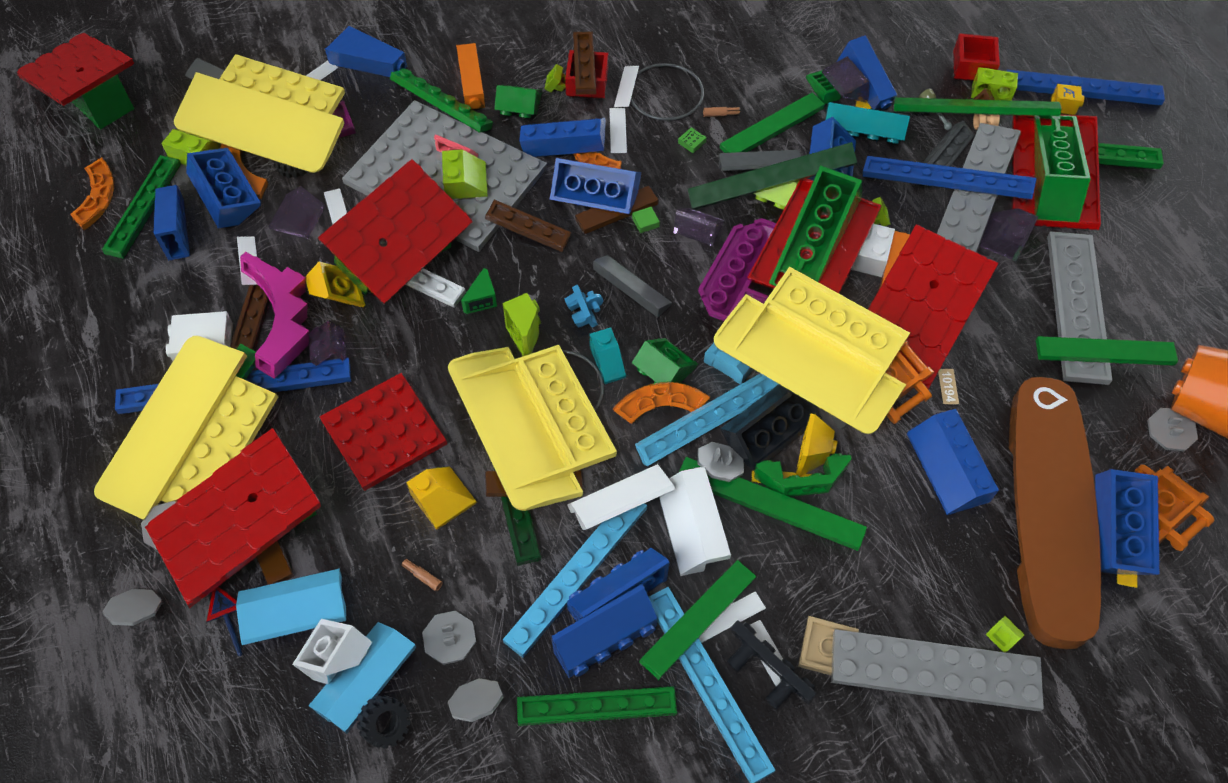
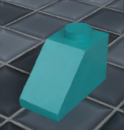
[590,328,626,384]

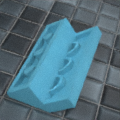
[236,569,346,645]
[309,622,416,734]

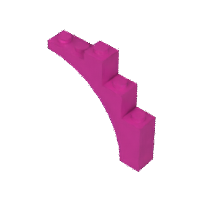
[240,252,309,379]

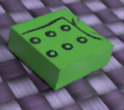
[678,128,706,153]

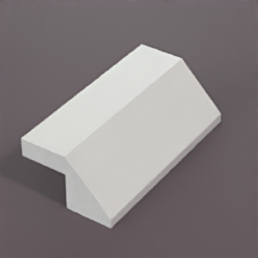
[567,464,675,530]
[659,466,731,576]

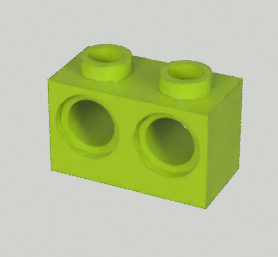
[971,67,1018,101]

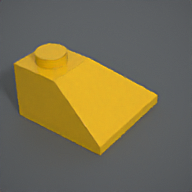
[305,261,365,307]
[796,414,837,477]
[406,467,477,530]

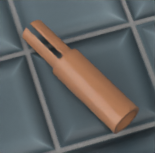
[703,107,740,117]
[402,559,443,591]

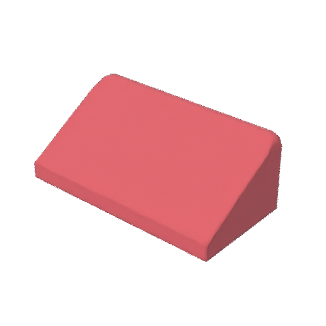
[434,134,478,157]

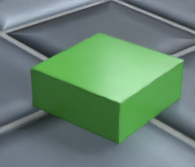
[632,207,660,233]

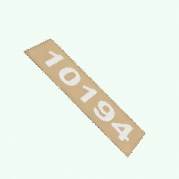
[938,369,959,404]

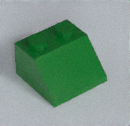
[494,85,543,118]
[632,338,698,383]

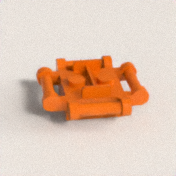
[886,340,934,424]
[1135,464,1214,551]

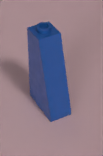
[325,26,407,77]
[837,35,897,110]
[154,185,190,261]

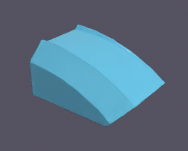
[704,343,753,384]

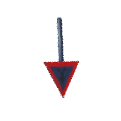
[206,587,243,656]

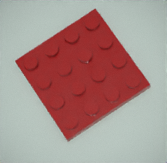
[319,373,447,491]

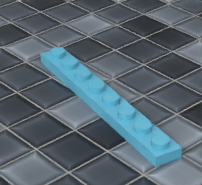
[635,373,778,466]
[503,503,647,658]
[649,587,776,783]

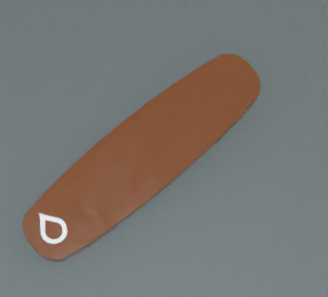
[1009,377,1101,649]

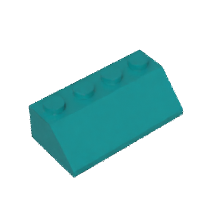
[825,102,910,143]

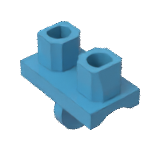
[565,284,603,328]

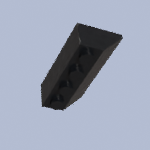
[720,384,822,471]

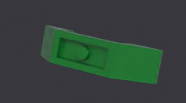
[754,453,852,497]

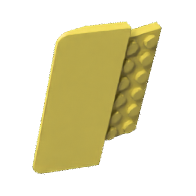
[174,54,345,173]
[714,267,910,434]
[94,336,278,520]
[448,345,617,511]

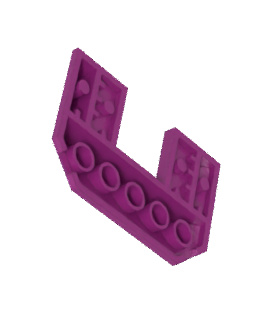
[698,218,776,321]

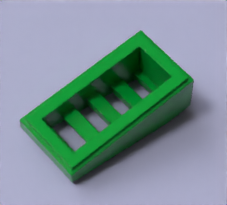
[806,70,842,104]

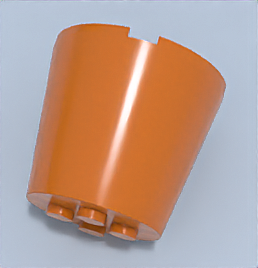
[1171,345,1228,439]

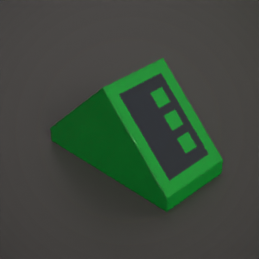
[461,268,497,314]

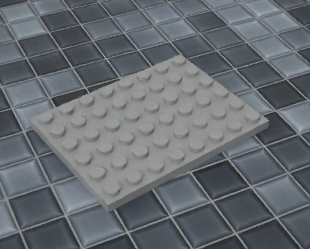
[342,100,547,252]

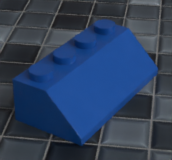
[807,117,856,181]
[519,118,606,157]
[186,148,261,228]
[550,158,642,214]
[907,409,999,515]
[1095,469,1160,575]
[567,548,670,622]
[551,584,658,678]

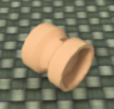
[973,114,1000,130]

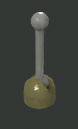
[918,89,952,130]

